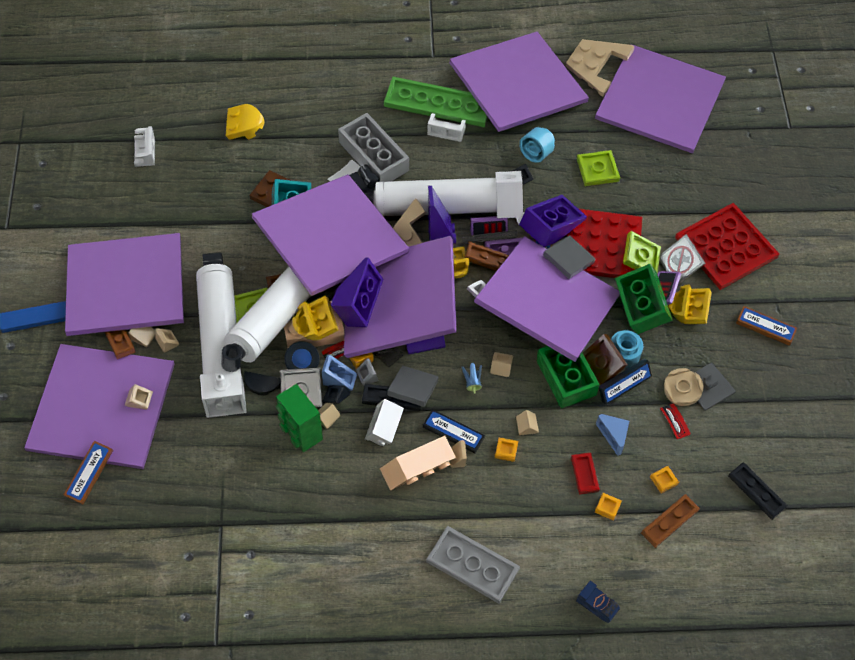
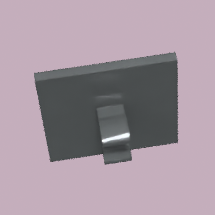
[694,362,736,411]

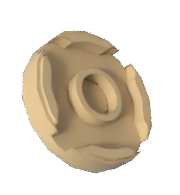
[663,368,703,406]

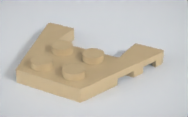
[566,39,634,97]
[393,199,456,259]

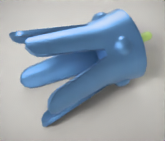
[462,363,482,394]

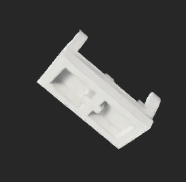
[427,113,466,142]
[134,126,155,167]
[365,399,404,446]

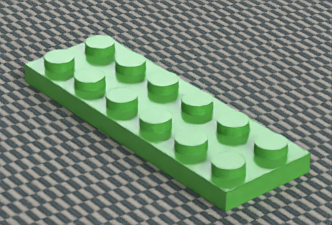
[384,77,488,127]

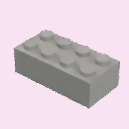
[338,113,409,182]

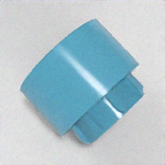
[520,127,555,163]
[611,330,643,369]

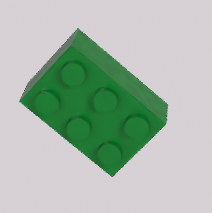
[615,264,673,335]
[536,346,600,409]
[276,383,323,453]

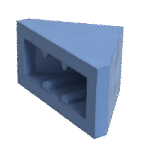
[322,354,357,391]
[596,414,629,456]

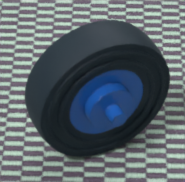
[284,341,320,370]

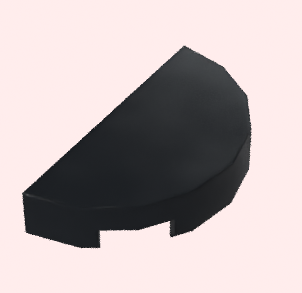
[244,371,281,395]

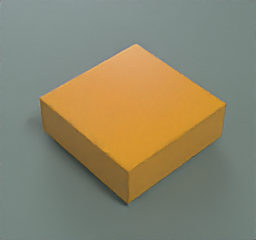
[495,437,518,462]
[650,466,679,494]
[595,493,622,521]

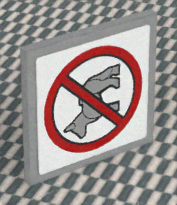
[659,235,706,284]

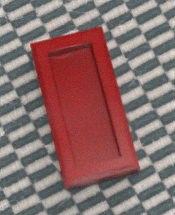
[571,452,600,495]

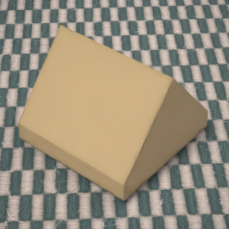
[155,328,179,353]
[318,403,341,429]
[516,410,539,435]

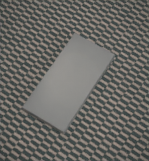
[426,526,520,603]

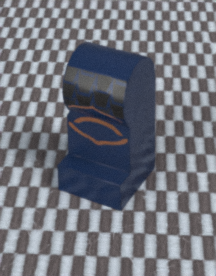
[576,580,620,623]

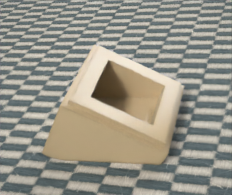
[129,327,156,347]
[490,352,513,377]
[125,384,153,410]
[450,440,467,468]

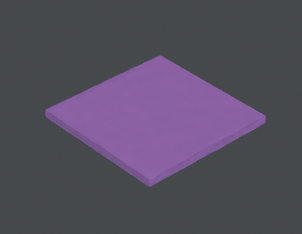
[449,32,589,132]
[595,44,726,153]
[252,174,409,296]
[65,233,184,336]
[344,236,456,358]
[474,236,620,362]
[24,344,175,469]

